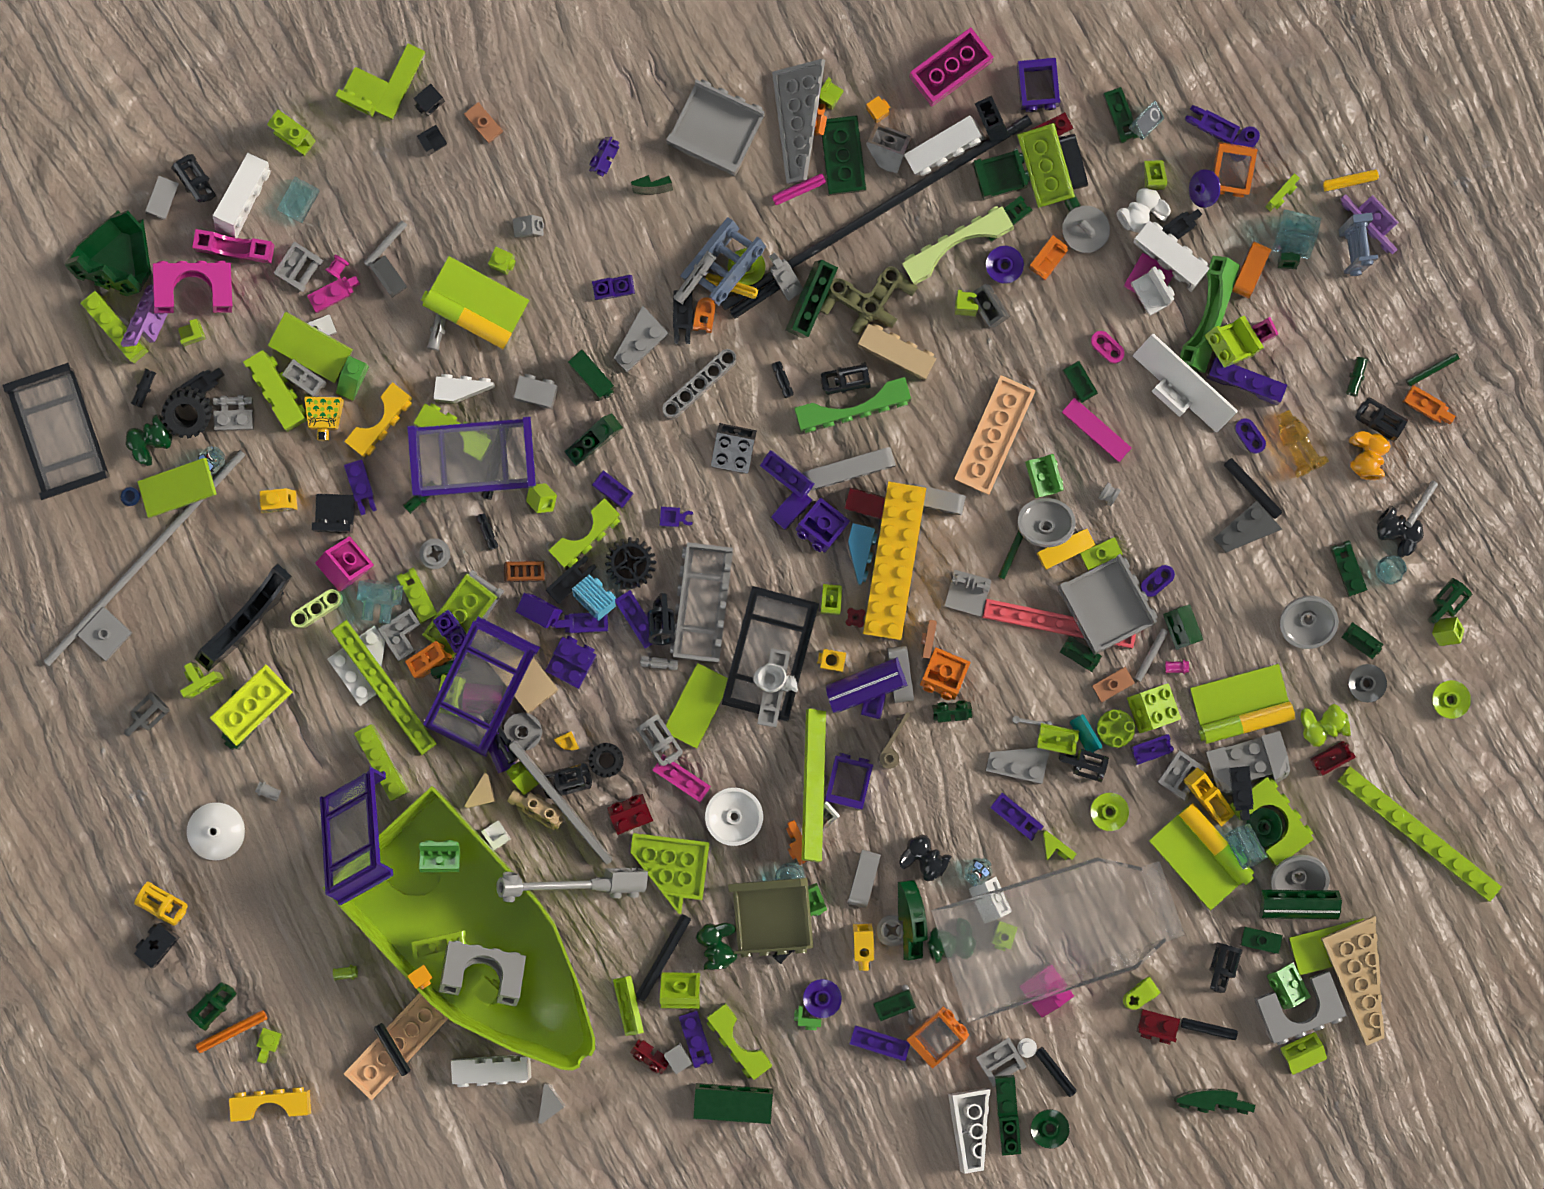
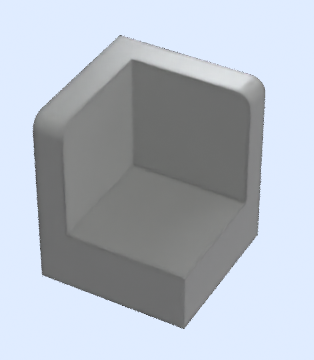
[664,1043,693,1074]

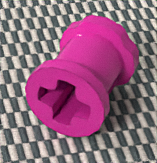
[325,254,349,279]

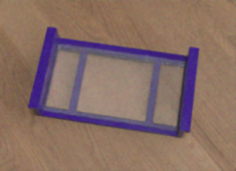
[407,417,536,497]
[423,616,540,757]
[320,766,393,906]

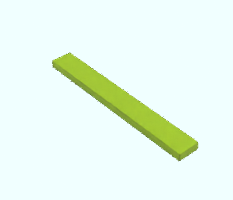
[331,619,437,755]
[801,709,826,863]

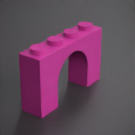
[153,261,233,313]

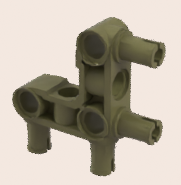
[820,267,918,336]

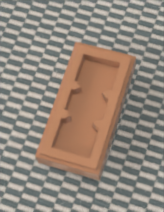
[464,102,503,144]
[921,620,937,659]
[1092,667,1135,703]

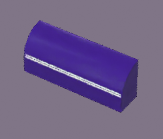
[826,657,908,713]

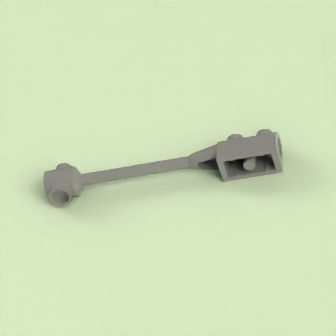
[497,867,648,902]

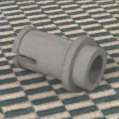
[255,781,282,802]

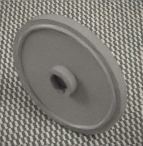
[1062,206,1110,253]

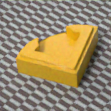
[554,731,580,750]

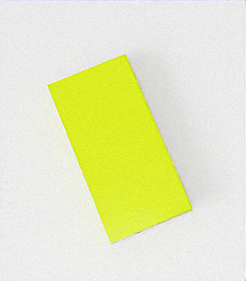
[210,664,293,746]

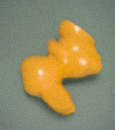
[1349,431,1391,480]

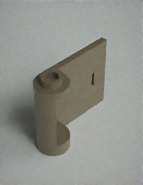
[878,713,910,769]

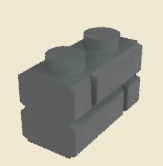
[971,284,1010,327]

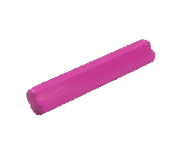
[772,174,826,205]

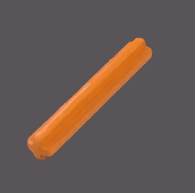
[195,1010,268,1053]

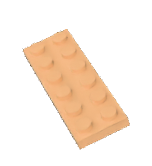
[954,375,1036,495]
[344,993,448,1101]

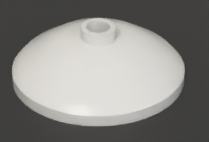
[705,788,763,846]
[187,803,245,860]

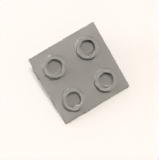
[944,570,991,617]

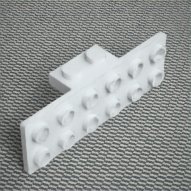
[1133,334,1238,432]

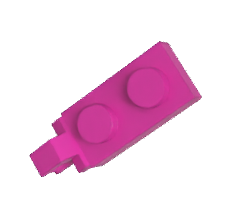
[307,276,360,313]

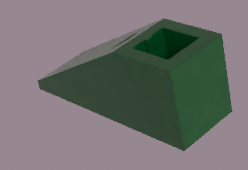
[564,413,623,466]

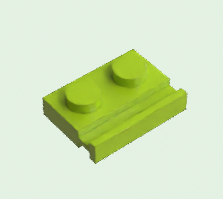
[1265,173,1300,212]

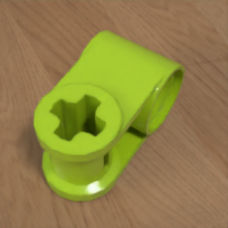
[1123,976,1161,1010]

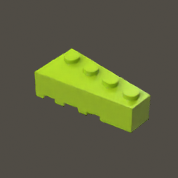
[243,350,307,432]

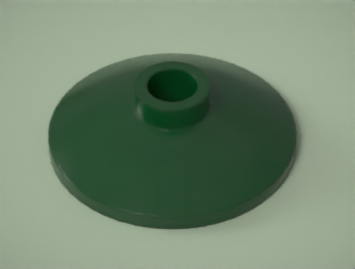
[1246,808,1282,847]
[1031,1109,1070,1149]

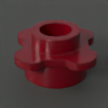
[845,608,866,628]

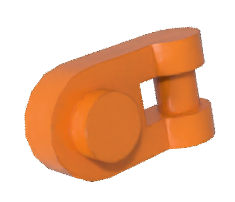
[693,297,715,333]

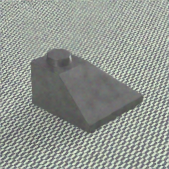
[866,123,911,173]

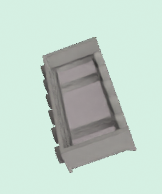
[670,542,733,663]

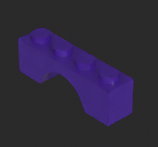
[1206,358,1287,405]

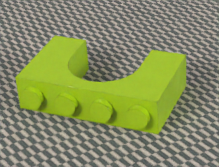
[1229,777,1314,867]

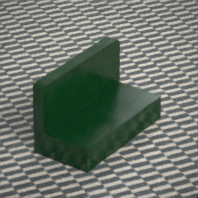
[1163,604,1203,650]

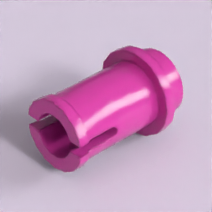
[1165,659,1189,675]

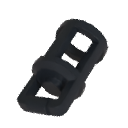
[171,154,216,203]
[820,362,871,395]
[1355,397,1408,442]
[647,593,676,645]
[1058,749,1109,782]
[543,763,592,799]
[1209,942,1243,993]

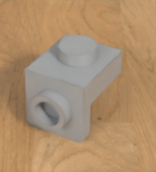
[513,215,544,238]

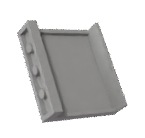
[666,79,765,176]
[1058,554,1157,655]

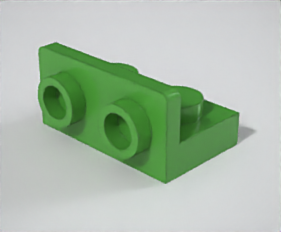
[1267,962,1311,1010]

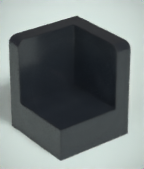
[417,125,447,156]

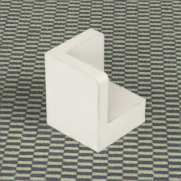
[481,821,511,850]

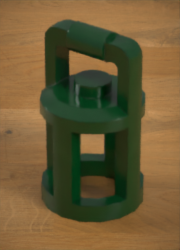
[1428,578,1473,624]
[186,982,237,1031]

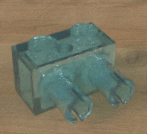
[357,580,403,624]

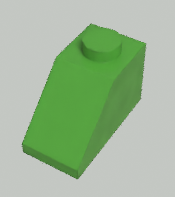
[336,356,369,401]

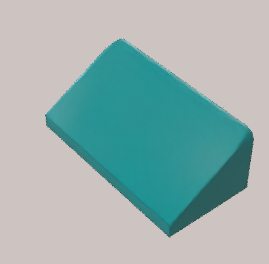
[1069,714,1102,752]

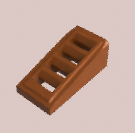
[504,561,545,582]

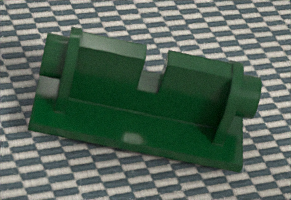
[1341,622,1384,660]
[1060,636,1102,672]
[932,700,972,723]

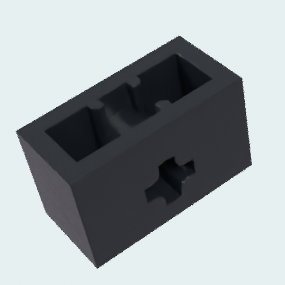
[974,95,1010,144]
[134,923,180,968]

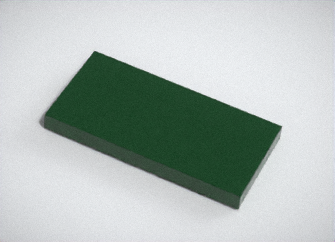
[821,115,866,195]

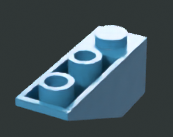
[848,523,878,586]

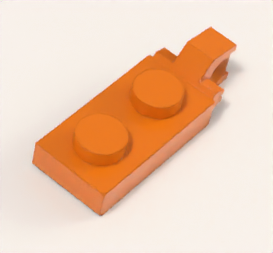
[1402,385,1456,424]

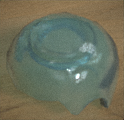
[1375,555,1407,585]
[775,862,806,880]

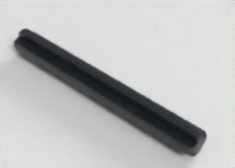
[636,914,691,1002]

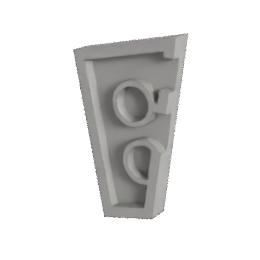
[614,306,669,372]
[985,748,1050,784]

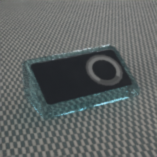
[1129,101,1165,140]

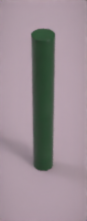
[1406,353,1460,387]
[998,530,1023,580]

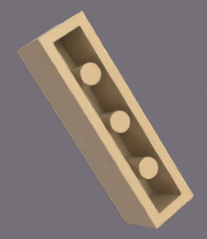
[857,323,937,381]

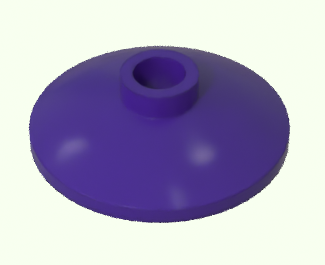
[1189,169,1220,208]
[986,246,1024,284]
[803,979,842,1018]

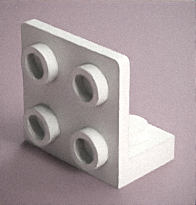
[1131,267,1175,316]

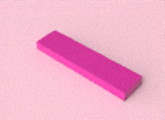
[1061,398,1132,463]

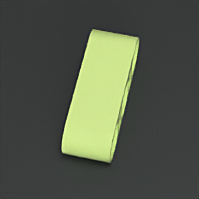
[291,589,343,628]

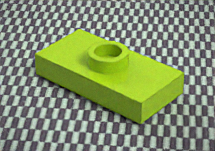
[1080,537,1123,571]

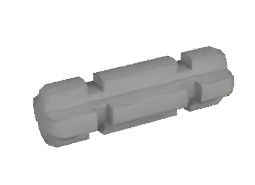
[640,656,678,670]

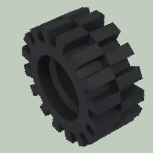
[589,743,624,778]

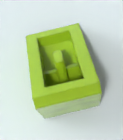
[1144,160,1167,190]
[820,584,842,615]

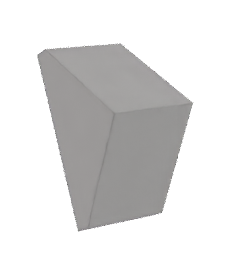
[538,1083,565,1124]

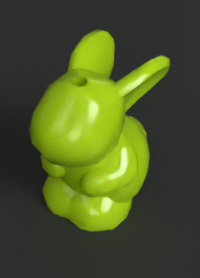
[1300,704,1351,747]

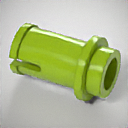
[333,964,358,981]

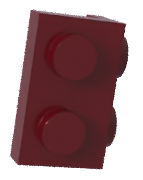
[607,794,653,835]

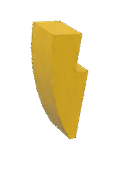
[1036,529,1096,570]
[1183,767,1235,827]

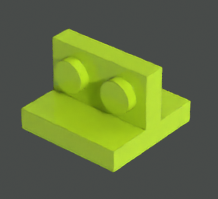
[180,662,224,699]
[660,972,700,1009]

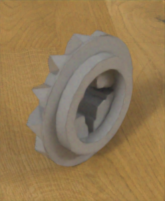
[420,539,450,569]
[877,915,903,946]

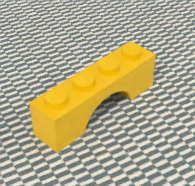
[344,382,412,458]
[229,1087,311,1122]

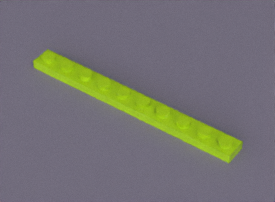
[1337,766,1502,902]

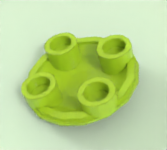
[1097,709,1135,748]

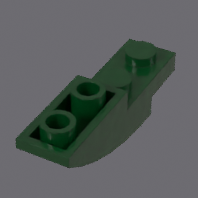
[898,880,928,961]
[995,1075,1021,1156]
[1174,1088,1256,1115]

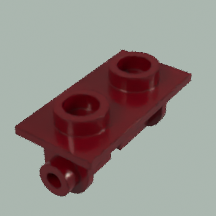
[1031,112,1074,136]
[630,1039,669,1075]

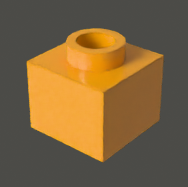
[866,96,890,123]
[407,965,433,990]

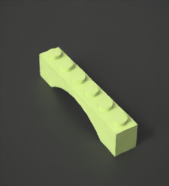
[902,206,1014,285]

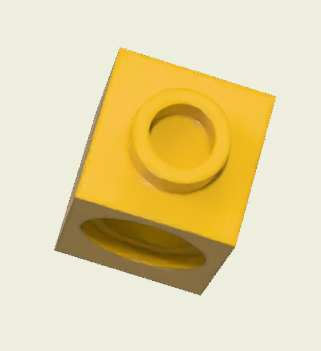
[817,649,846,672]

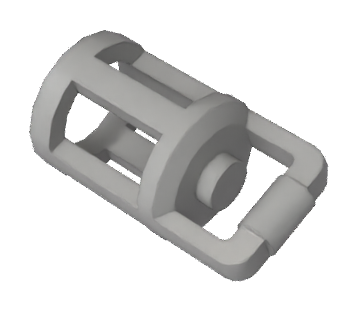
[636,714,683,766]

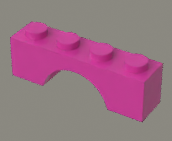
[192,229,275,264]

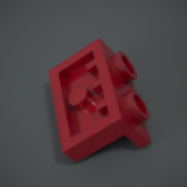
[1136,1009,1180,1045]

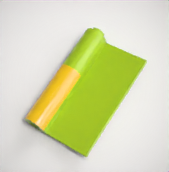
[421,256,530,349]
[1190,664,1295,744]
[1149,802,1254,911]

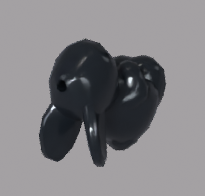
[1377,506,1424,557]
[899,834,952,882]

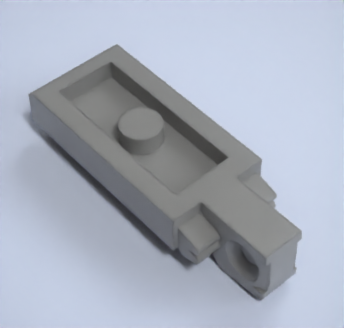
[769,253,803,301]

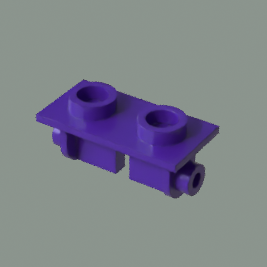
[589,136,619,177]

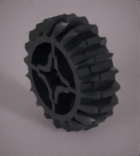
[605,537,657,589]

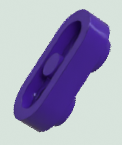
[1229,126,1260,162]
[1235,418,1266,454]
[1140,565,1175,597]

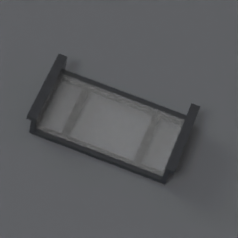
[2,363,110,500]
[722,586,819,722]

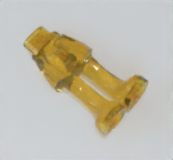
[1276,410,1330,478]

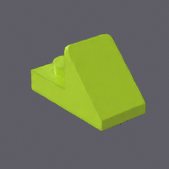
[1042,830,1077,860]

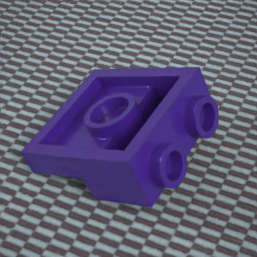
[795,497,850,553]
[545,636,597,689]

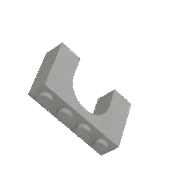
[439,941,526,1006]
[1254,971,1347,1045]

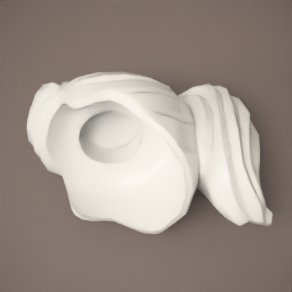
[754,664,798,693]

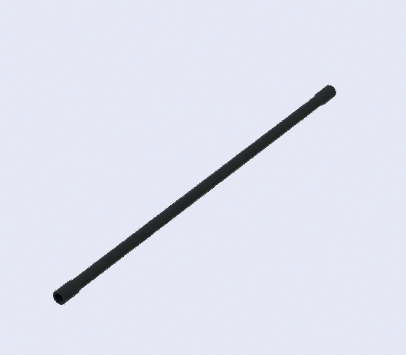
[721,115,1032,310]

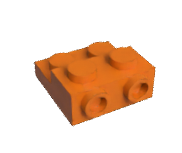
[920,647,971,700]
[786,820,807,865]

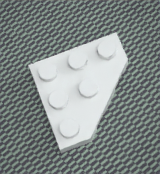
[328,626,386,706]

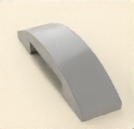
[757,648,790,728]

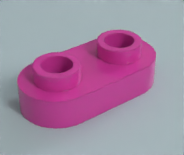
[1091,331,1124,364]

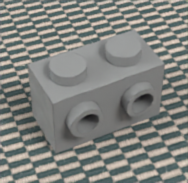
[514,374,558,410]

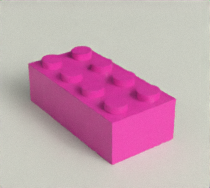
[909,27,994,107]

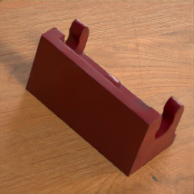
[844,487,885,519]
[1310,741,1356,776]

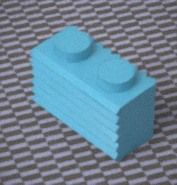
[572,575,616,621]

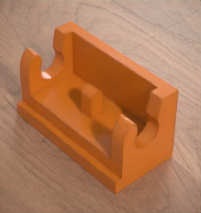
[1029,235,1068,280]
[405,641,453,679]

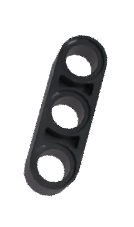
[1058,134,1088,190]

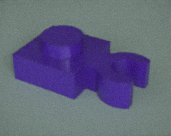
[660,506,693,528]

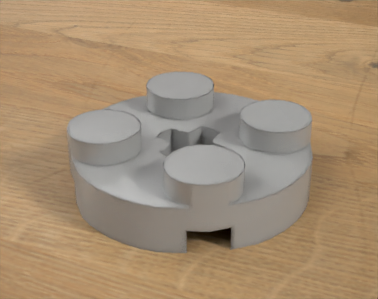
[504,713,543,751]

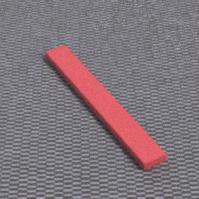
[982,599,1136,649]

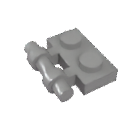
[213,395,254,431]

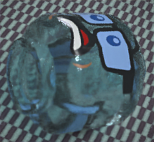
[196,446,225,475]
[964,857,993,886]

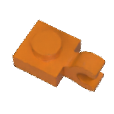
[814,104,827,136]

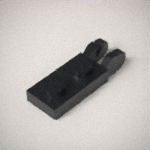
[673,290,693,344]
[546,555,597,604]

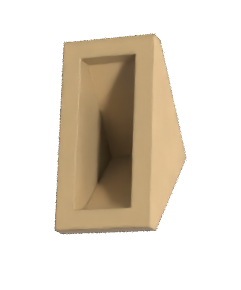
[464,773,496,808]

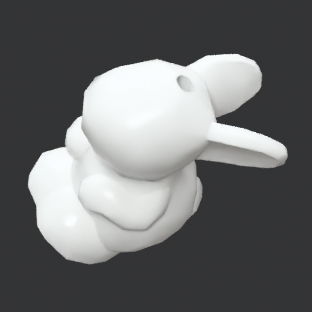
[1116,188,1171,233]

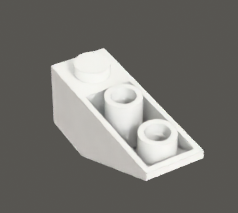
[434,374,495,404]

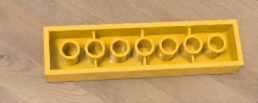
[863,481,926,640]

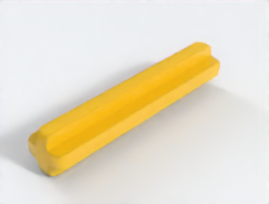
[1323,169,1379,191]
[705,273,758,299]

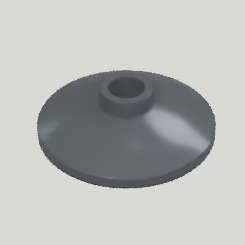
[1348,664,1387,703]

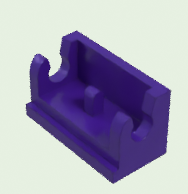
[515,593,563,628]
[1130,734,1174,765]

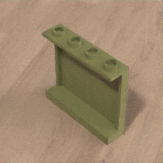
[728,878,813,957]

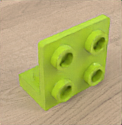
[335,67,388,117]
[1127,683,1181,734]

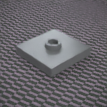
[78,607,132,661]

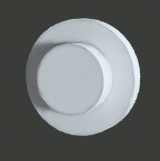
[1017,1038,1037,1058]

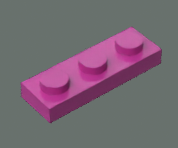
[652,755,711,803]

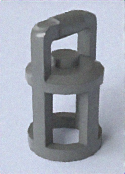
[124,692,170,736]

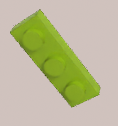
[613,976,644,1036]

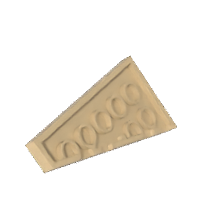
[1321,916,1385,1046]

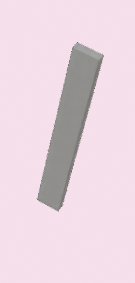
[509,739,612,865]

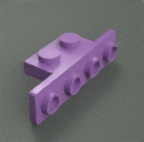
[1341,194,1399,254]
[121,284,168,347]

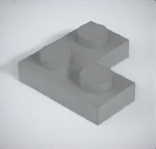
[378,608,421,662]

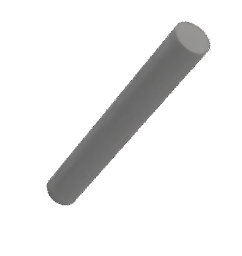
[364,220,407,267]
[1405,481,1438,527]
[1134,628,1168,682]

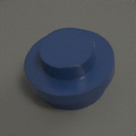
[120,487,140,506]

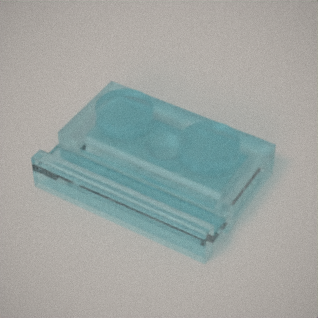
[277,177,320,223]

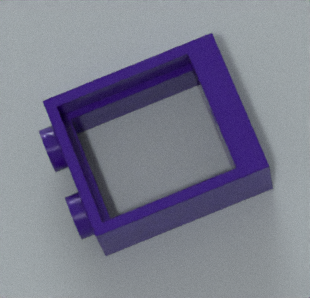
[1017,58,1060,112]
[825,753,873,810]

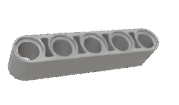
[662,349,736,420]
[802,447,896,491]

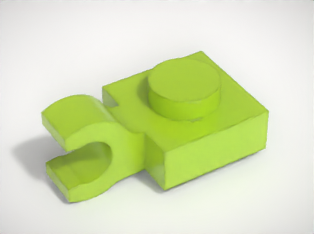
[257,1028,282,1064]

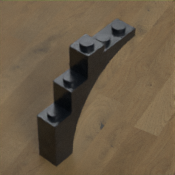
[194,564,292,672]

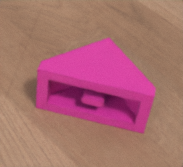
[1252,317,1278,344]

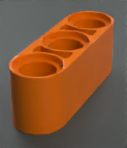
[1232,241,1271,299]

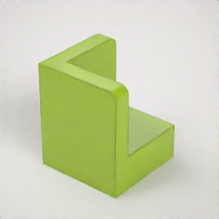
[819,77,844,110]
[178,318,206,347]
[526,483,557,513]
[1432,617,1465,646]

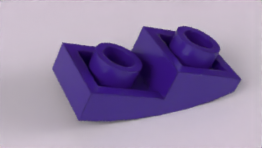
[592,275,635,300]
[771,492,813,530]
[433,610,473,653]

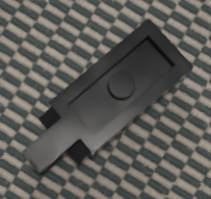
[1162,209,1202,240]
[175,368,225,408]
[1229,766,1254,821]

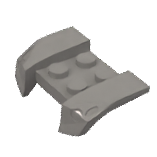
[1206,731,1290,796]

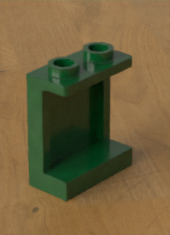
[972,148,1030,200]

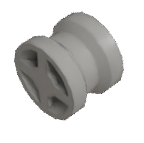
[1098,482,1121,506]

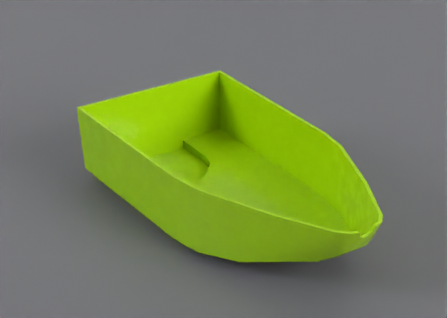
[323,786,595,1071]

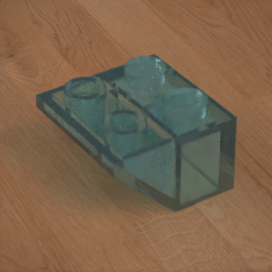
[1272,209,1322,259]

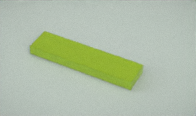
[375,43,426,120]

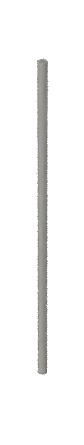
[44,450,245,666]

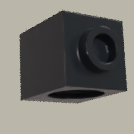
[413,83,445,116]

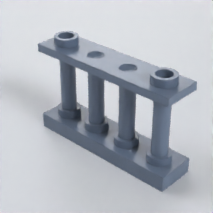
[1338,213,1378,276]
[680,217,766,306]

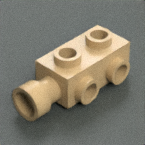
[507,789,564,830]

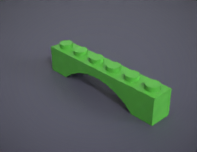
[1180,256,1240,373]
[794,377,911,434]

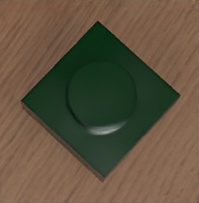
[1278,252,1300,270]

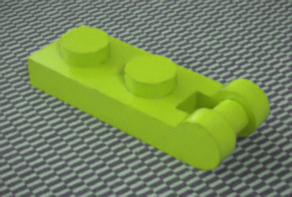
[397,567,437,623]
[411,930,468,961]

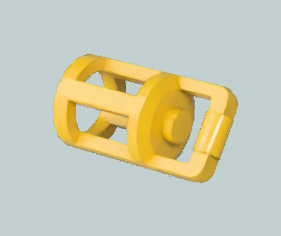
[134,881,188,926]

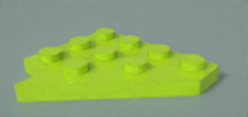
[631,833,710,914]

